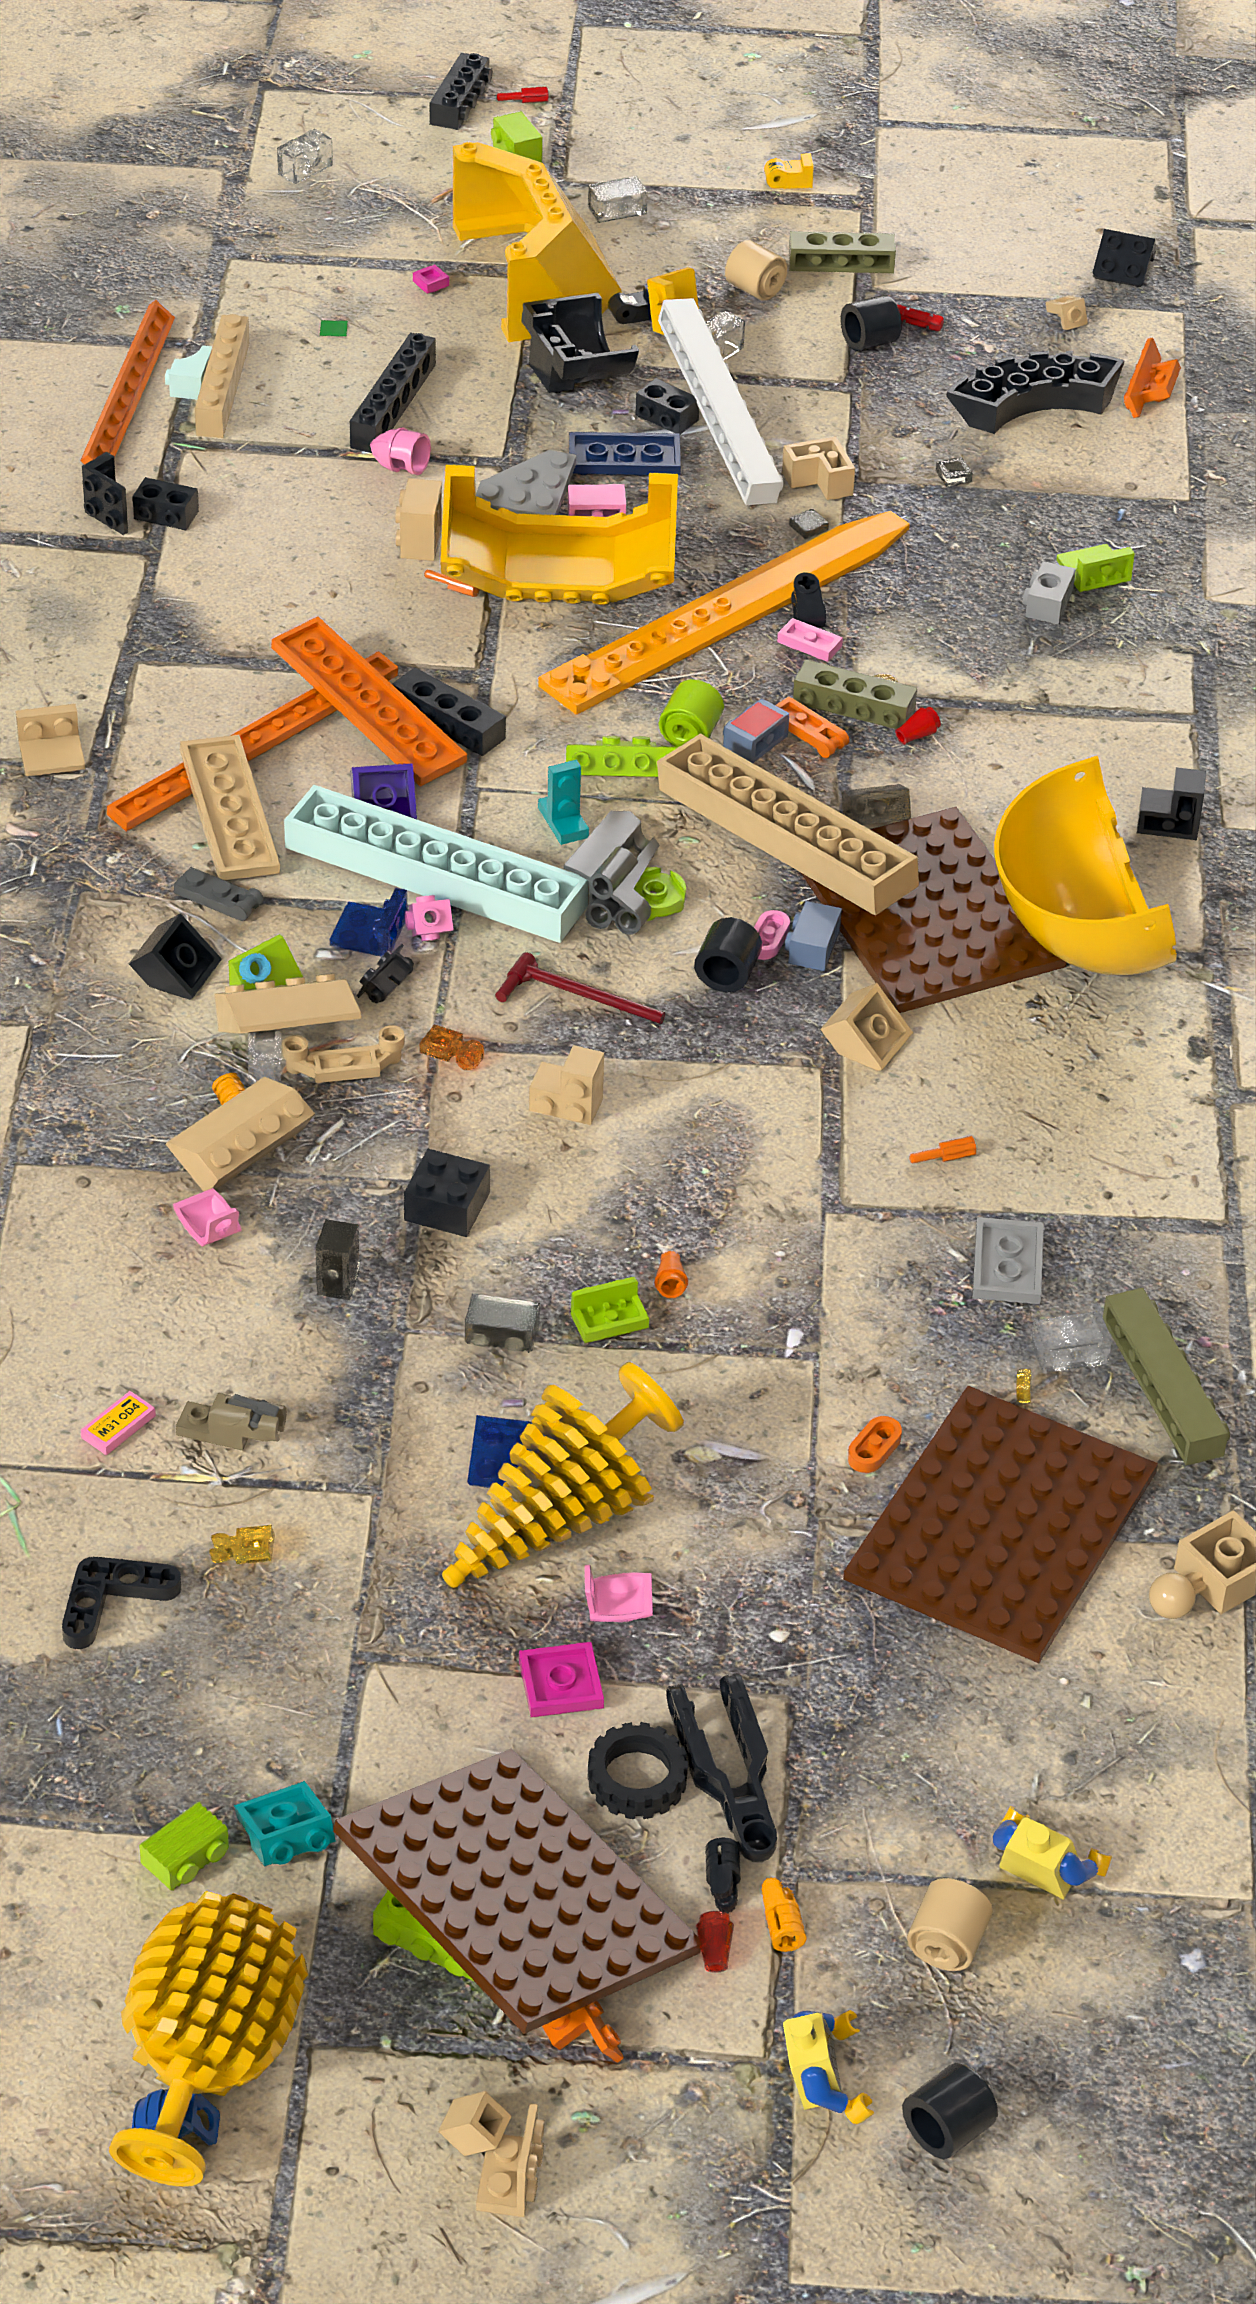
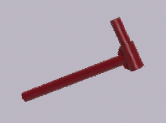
[495,952,665,1024]

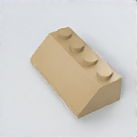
[214,973,362,1034]
[166,1077,315,1191]

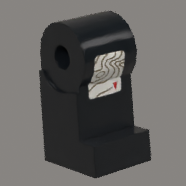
[608,284,652,324]

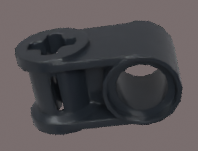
[791,572,826,627]

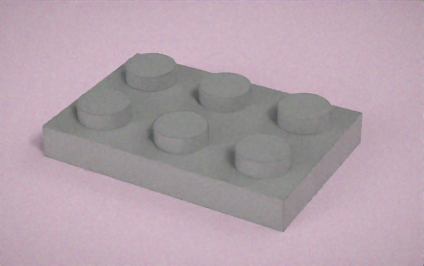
[972,1217,1044,1304]

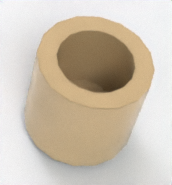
[725,240,788,301]
[907,1878,993,1971]

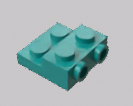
[234,1781,336,1867]

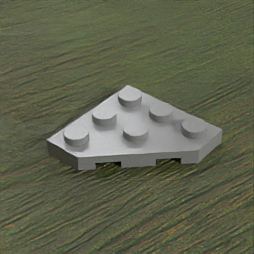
[476,450,577,515]

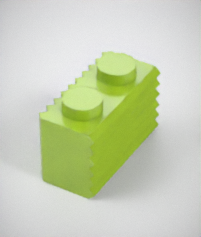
[139,1802,229,1891]

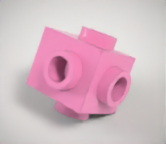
[405,895,453,941]

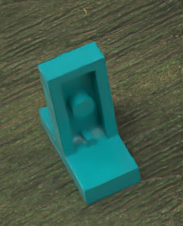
[538,759,589,845]

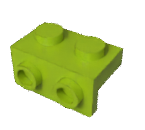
[571,1277,649,1344]

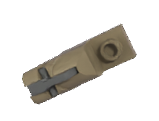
[176,1393,287,1451]

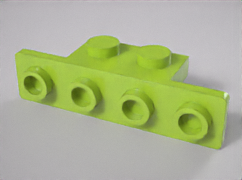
[566,736,678,777]

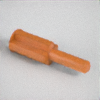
[424,569,480,597]
[909,1136,976,1163]

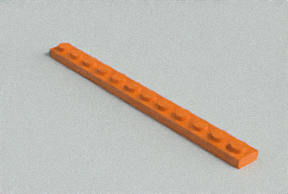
[106,651,398,832]

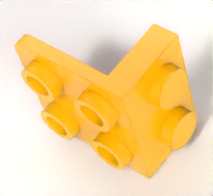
[647,267,699,335]

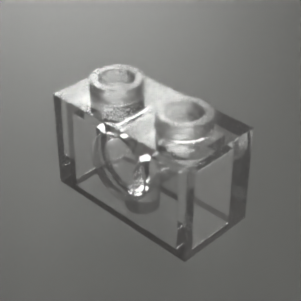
[277,129,333,184]

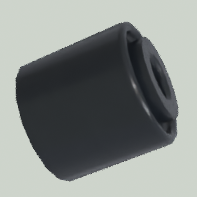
[840,295,902,351]
[694,917,762,993]
[902,2063,998,2160]

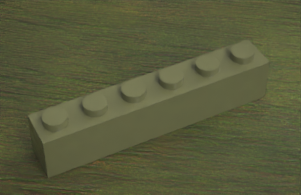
[1102,1288,1230,1466]

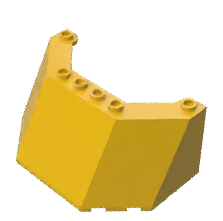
[453,142,621,342]
[440,465,678,605]

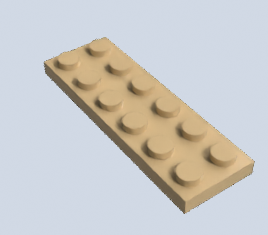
[179,735,280,880]

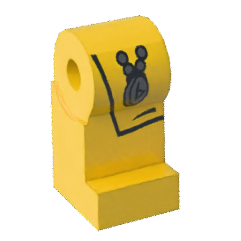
[764,153,814,189]

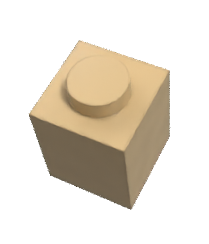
[438,2091,511,2156]

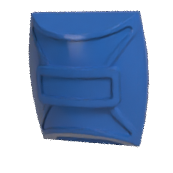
[132,2089,220,2146]

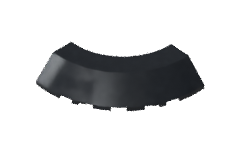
[946,351,1124,434]

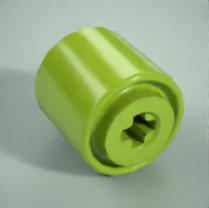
[658,679,724,747]

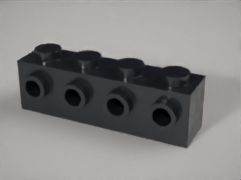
[429,52,493,130]

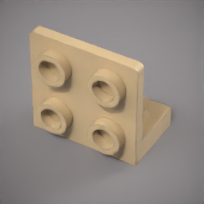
[15,704,85,776]
[476,2103,545,2217]

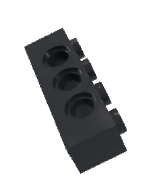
[392,667,506,756]

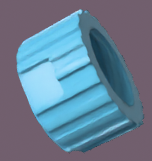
[239,953,271,984]

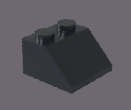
[128,913,222,1000]

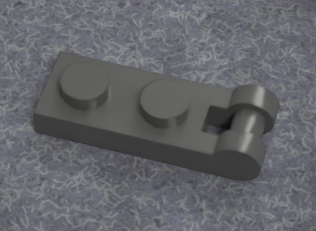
[174,867,264,921]

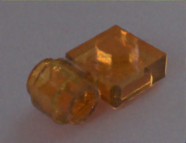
[419,1024,484,1070]

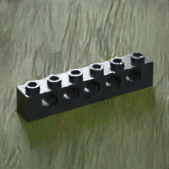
[350,332,436,453]

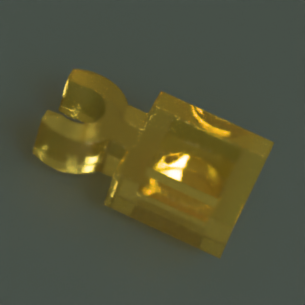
[209,1525,275,1564]

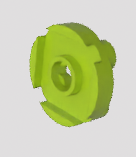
[634,867,686,921]

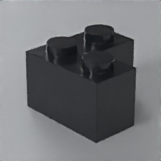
[1137,767,1206,840]

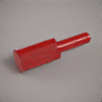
[497,86,549,103]

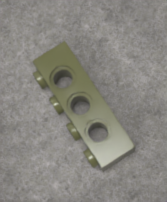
[789,231,896,274]
[793,659,917,729]

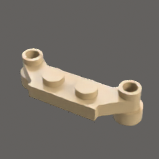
[282,1025,405,1083]

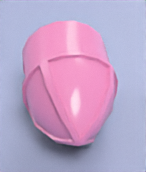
[370,427,431,475]

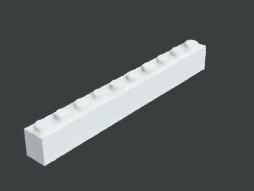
[658,298,783,505]

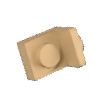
[1046,295,1088,330]

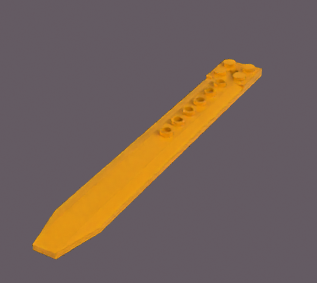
[538,511,910,715]

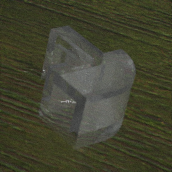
[248,1031,282,1087]

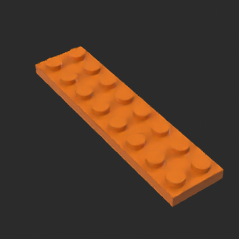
[271,616,468,787]

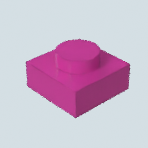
[413,264,449,294]

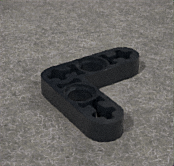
[62,1557,181,1649]

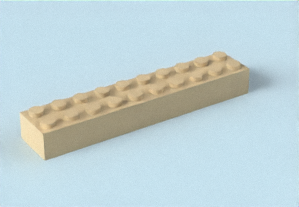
[657,734,919,916]

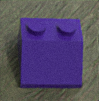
[350,763,417,820]

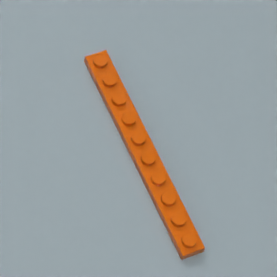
[80,300,175,465]

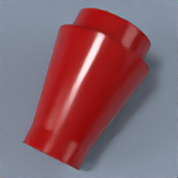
[895,707,941,745]

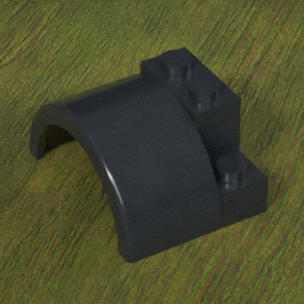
[521,293,639,393]

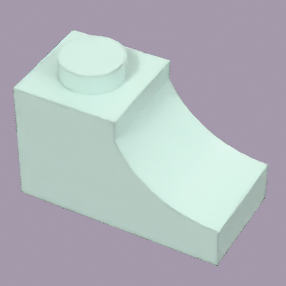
[165,345,212,400]

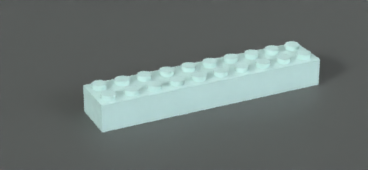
[284,785,589,943]

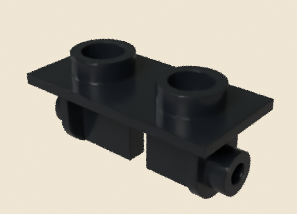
[357,944,414,1003]

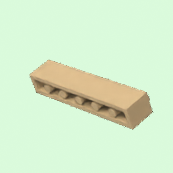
[195,314,250,438]

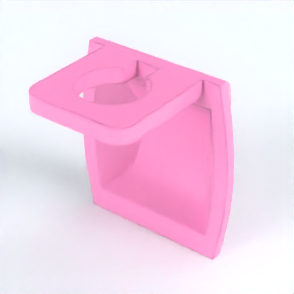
[173,1188,241,1247]
[585,1565,653,1622]

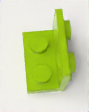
[1056,544,1135,592]

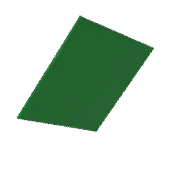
[320,320,348,336]

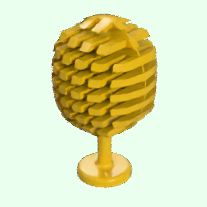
[109,1891,308,2186]

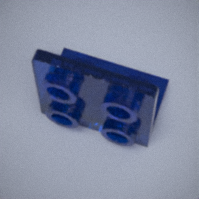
[329,887,408,957]
[467,1415,545,1488]

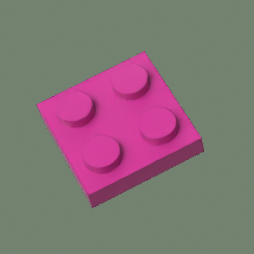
[519,1642,604,1717]

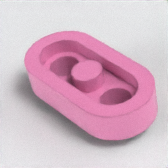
[754,910,790,960]

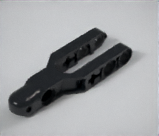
[666,1673,777,1862]

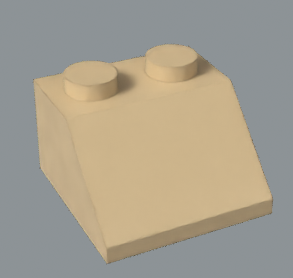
[820,983,913,1071]

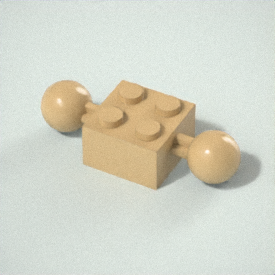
[1149,1510,1256,1619]

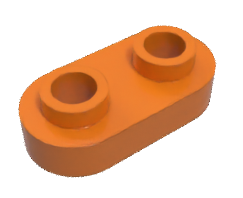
[848,1416,902,1473]

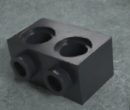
[635,378,699,435]
[132,477,199,531]

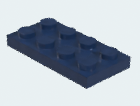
[569,432,681,476]

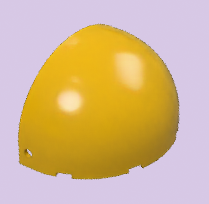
[994,756,1177,975]

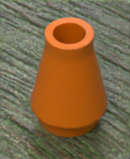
[654,1251,688,1298]

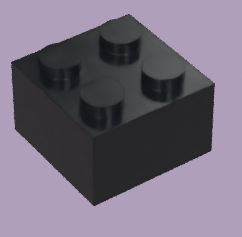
[404,1148,490,1237]

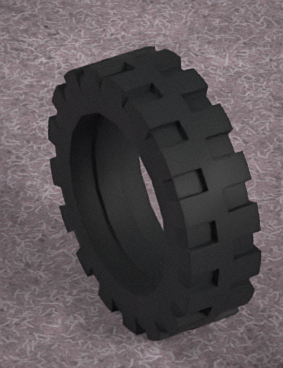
[587,1722,688,1819]

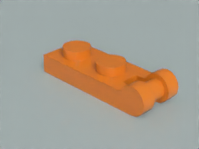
[775,696,850,758]

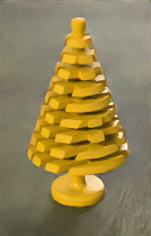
[442,1362,684,1588]

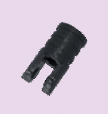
[705,1837,741,1914]

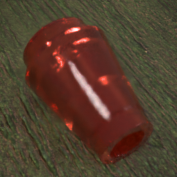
[696,1911,734,1973]

